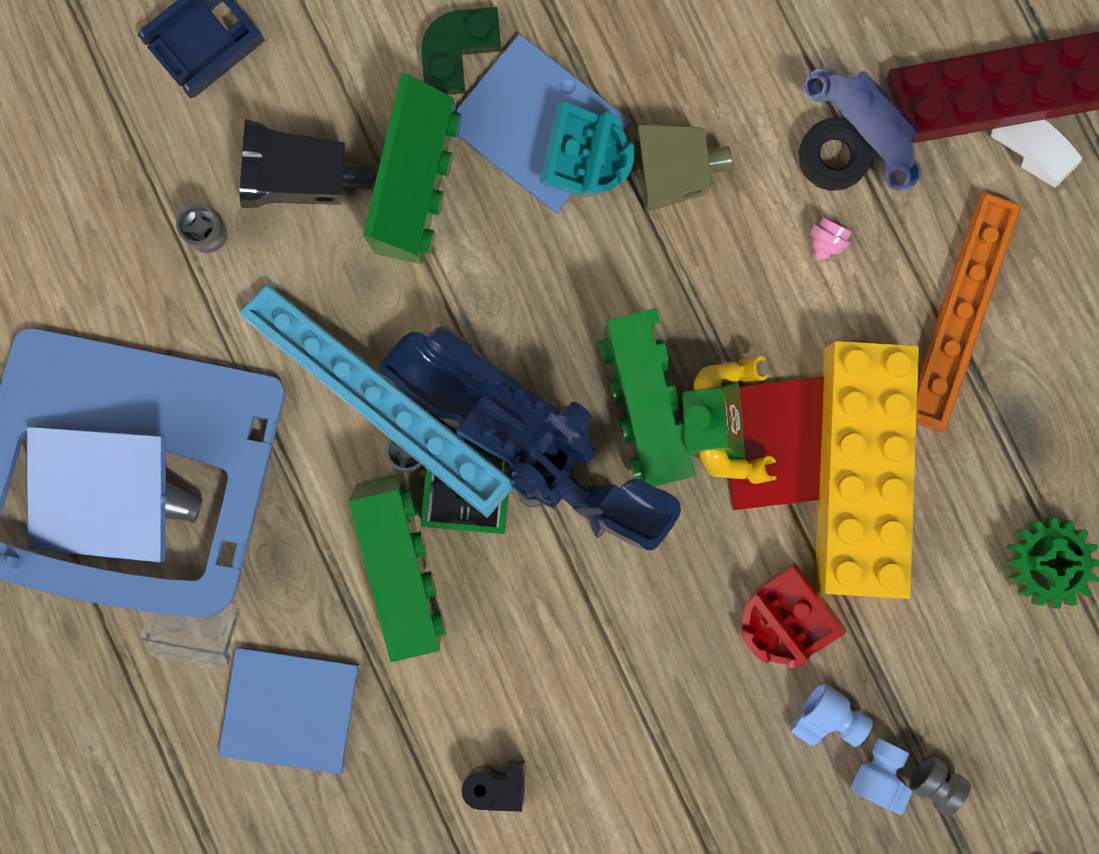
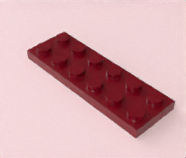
[887,32,1099,144]

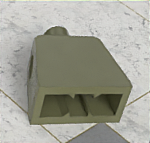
[635,125,732,212]

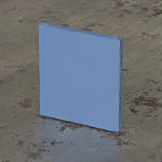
[218,647,359,774]

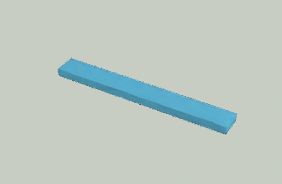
[239,284,513,518]

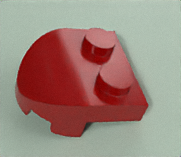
[741,562,846,668]

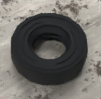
[798,117,873,191]

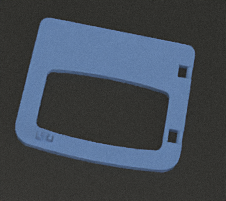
[0,328,285,618]

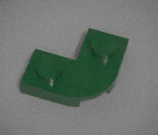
[421,7,502,95]

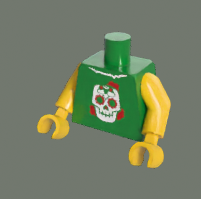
[682,356,777,484]

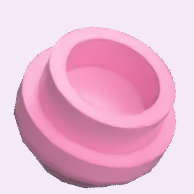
[811,216,852,260]

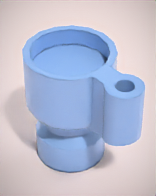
[789,682,873,747]
[850,738,913,816]

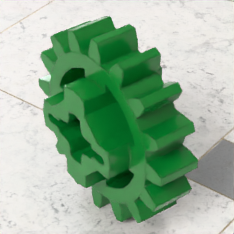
[1004,518,1099,609]

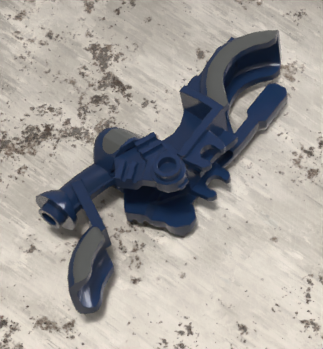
[379,325,681,550]

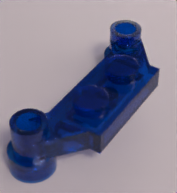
[803,68,921,191]

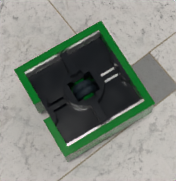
[421,448,510,534]

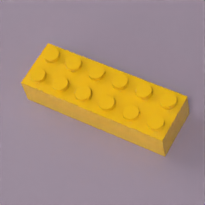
[814,341,919,599]

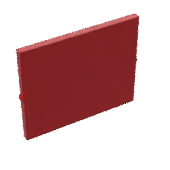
[729,376,824,510]

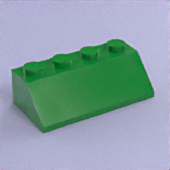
[363,73,462,264]

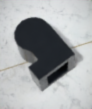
[461,761,525,812]

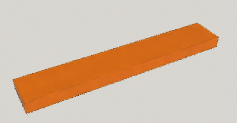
[916,192,1022,433]

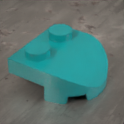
[539,102,634,197]

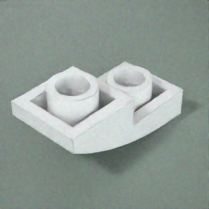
[991,120,1082,188]

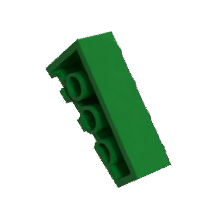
[598,308,696,487]
[348,473,447,663]

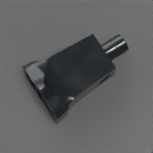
[240,119,374,208]

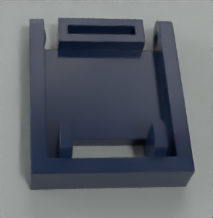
[138,0,265,98]

